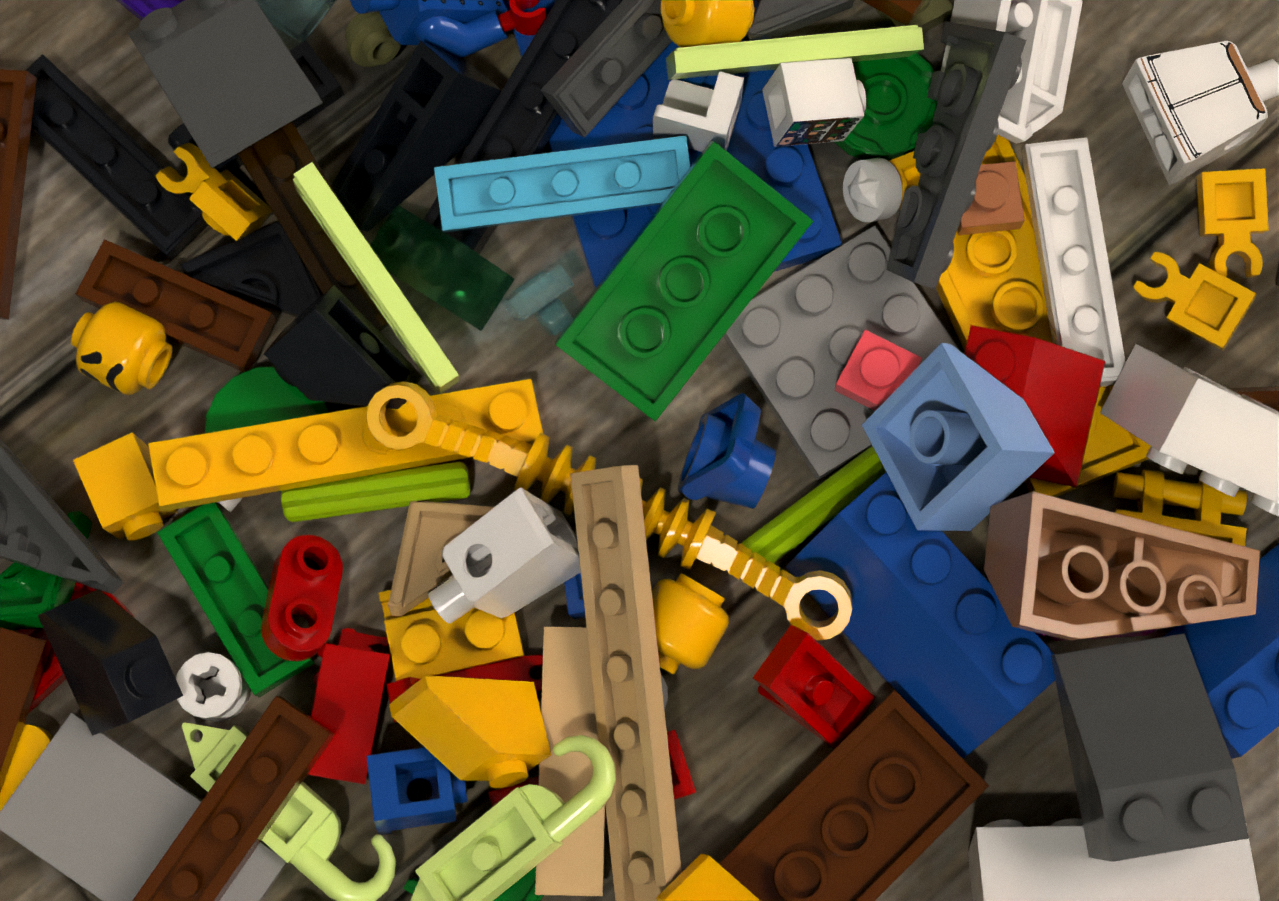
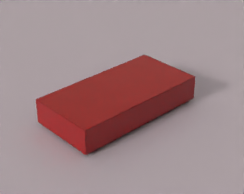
[307,643,391,785]

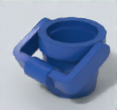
[678,393,776,509]

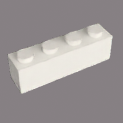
[968,818,1260,901]

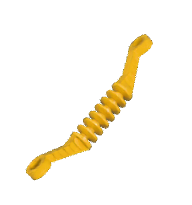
[366,381,852,641]

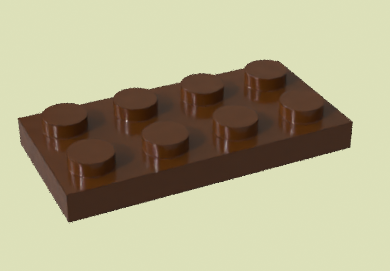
[719,690,989,901]

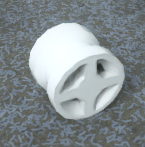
[176,652,250,722]

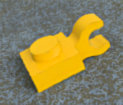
[156,143,272,241]

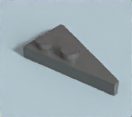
[0,439,124,594]

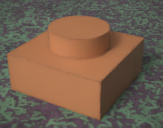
[957,161,1025,236]

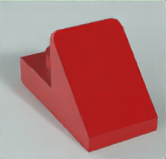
[753,624,875,748]

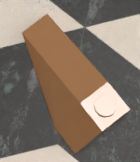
[984,492,1260,641]

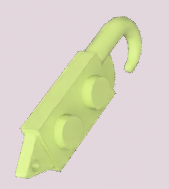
[182,723,396,901]
[410,735,616,901]

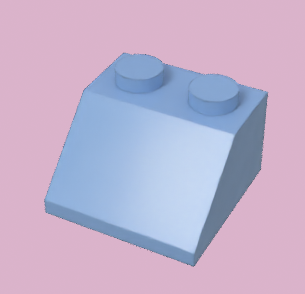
[862,343,1055,531]

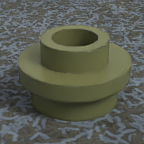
[345,12,402,67]

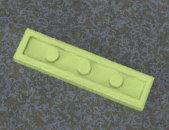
[666,25,924,80]
[293,162,459,394]

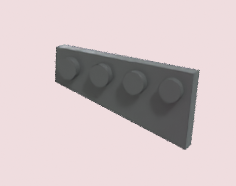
[886,21,1027,289]

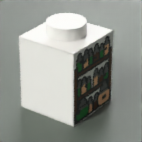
[762,58,866,147]

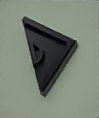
[180,222,321,317]

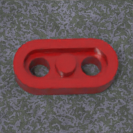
[261,535,343,661]

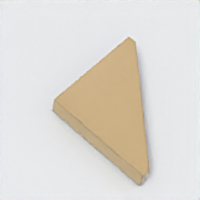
[388,501,494,616]

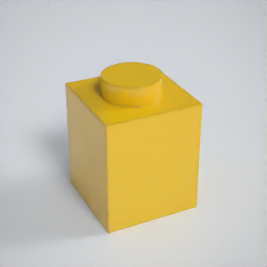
[73,432,177,541]

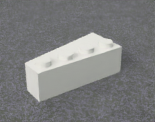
[1100,344,1279,517]

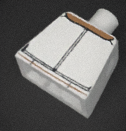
[1122,41,1279,185]

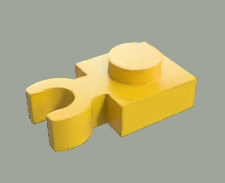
[1197,168,1269,278]
[1133,252,1256,351]

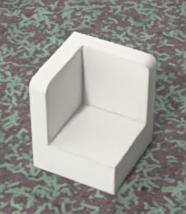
[653,72,744,152]

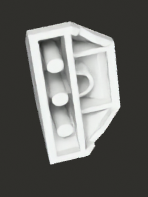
[941,0,1083,144]

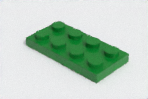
[555,141,813,422]

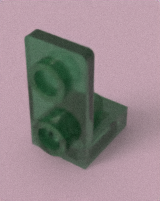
[370,206,515,331]

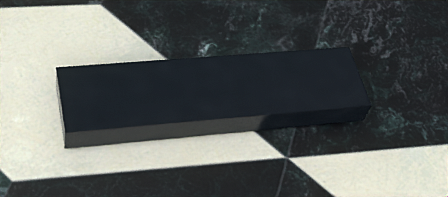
[25,54,208,261]

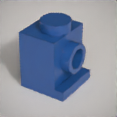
[367,747,467,835]

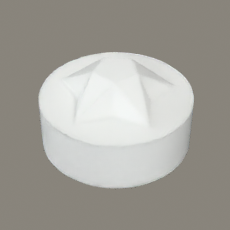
[843,158,902,222]

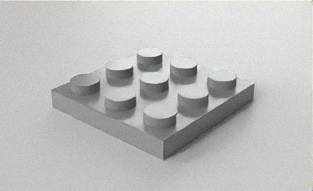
[723,226,960,482]

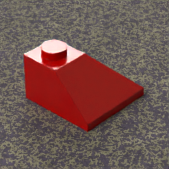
[964,325,1106,488]

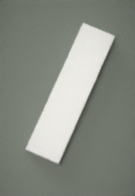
[1021,137,1126,387]

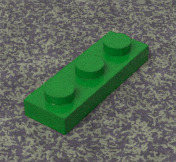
[157,502,315,698]

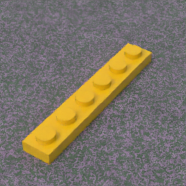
[148,379,543,512]

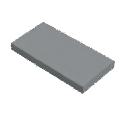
[0,713,288,901]

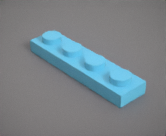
[434,135,690,232]

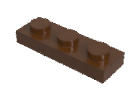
[75,239,276,372]

